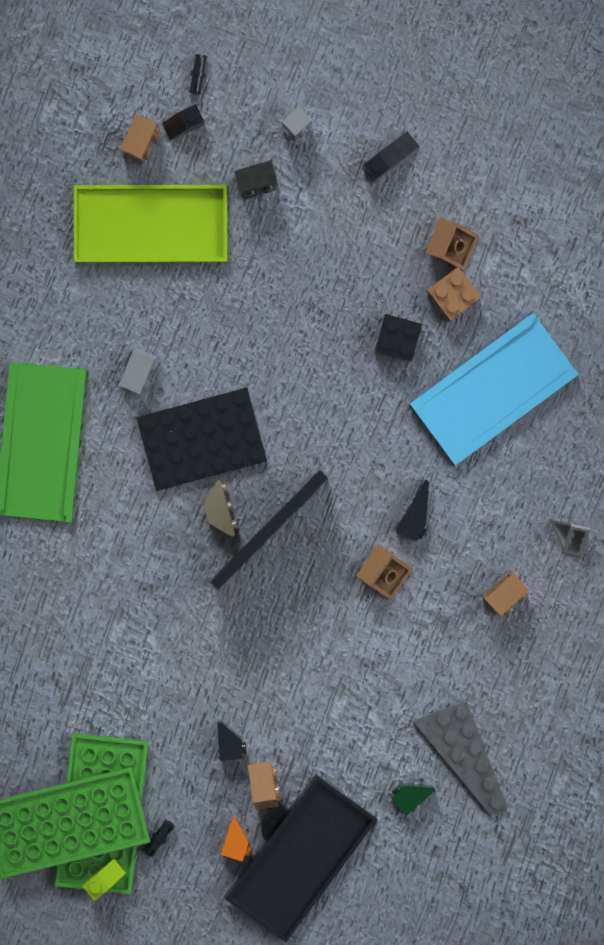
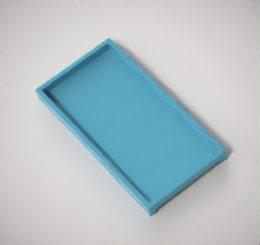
[410,313,579,465]

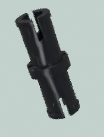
[189,54,207,95]
[143,819,175,857]

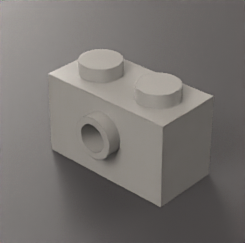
[282,106,312,141]
[119,348,158,394]

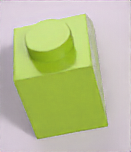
[82,858,126,901]

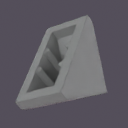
[550,519,590,556]

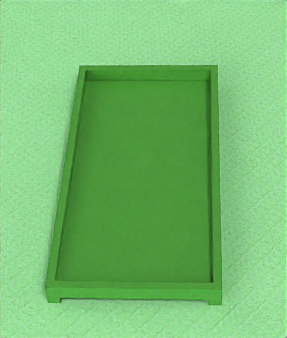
[0,362,87,522]

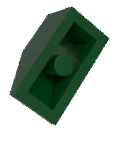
[391,783,435,816]

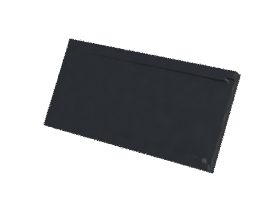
[210,470,329,590]
[224,774,378,942]

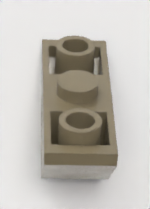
[203,480,238,537]

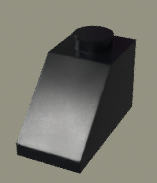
[163,104,205,140]
[217,720,247,761]

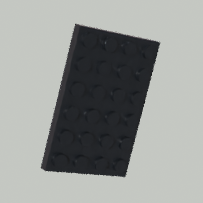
[136,387,267,491]

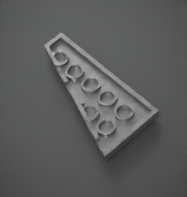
[413,700,508,815]

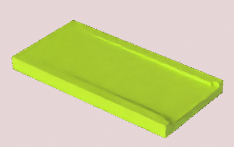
[74,185,228,263]

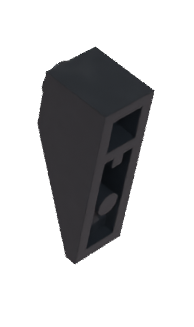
[363,131,419,182]
[396,480,429,541]

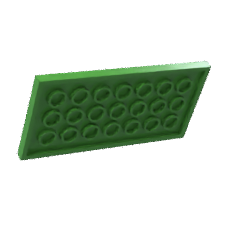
[55,733,149,894]
[0,767,151,879]

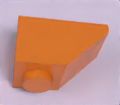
[221,816,251,862]

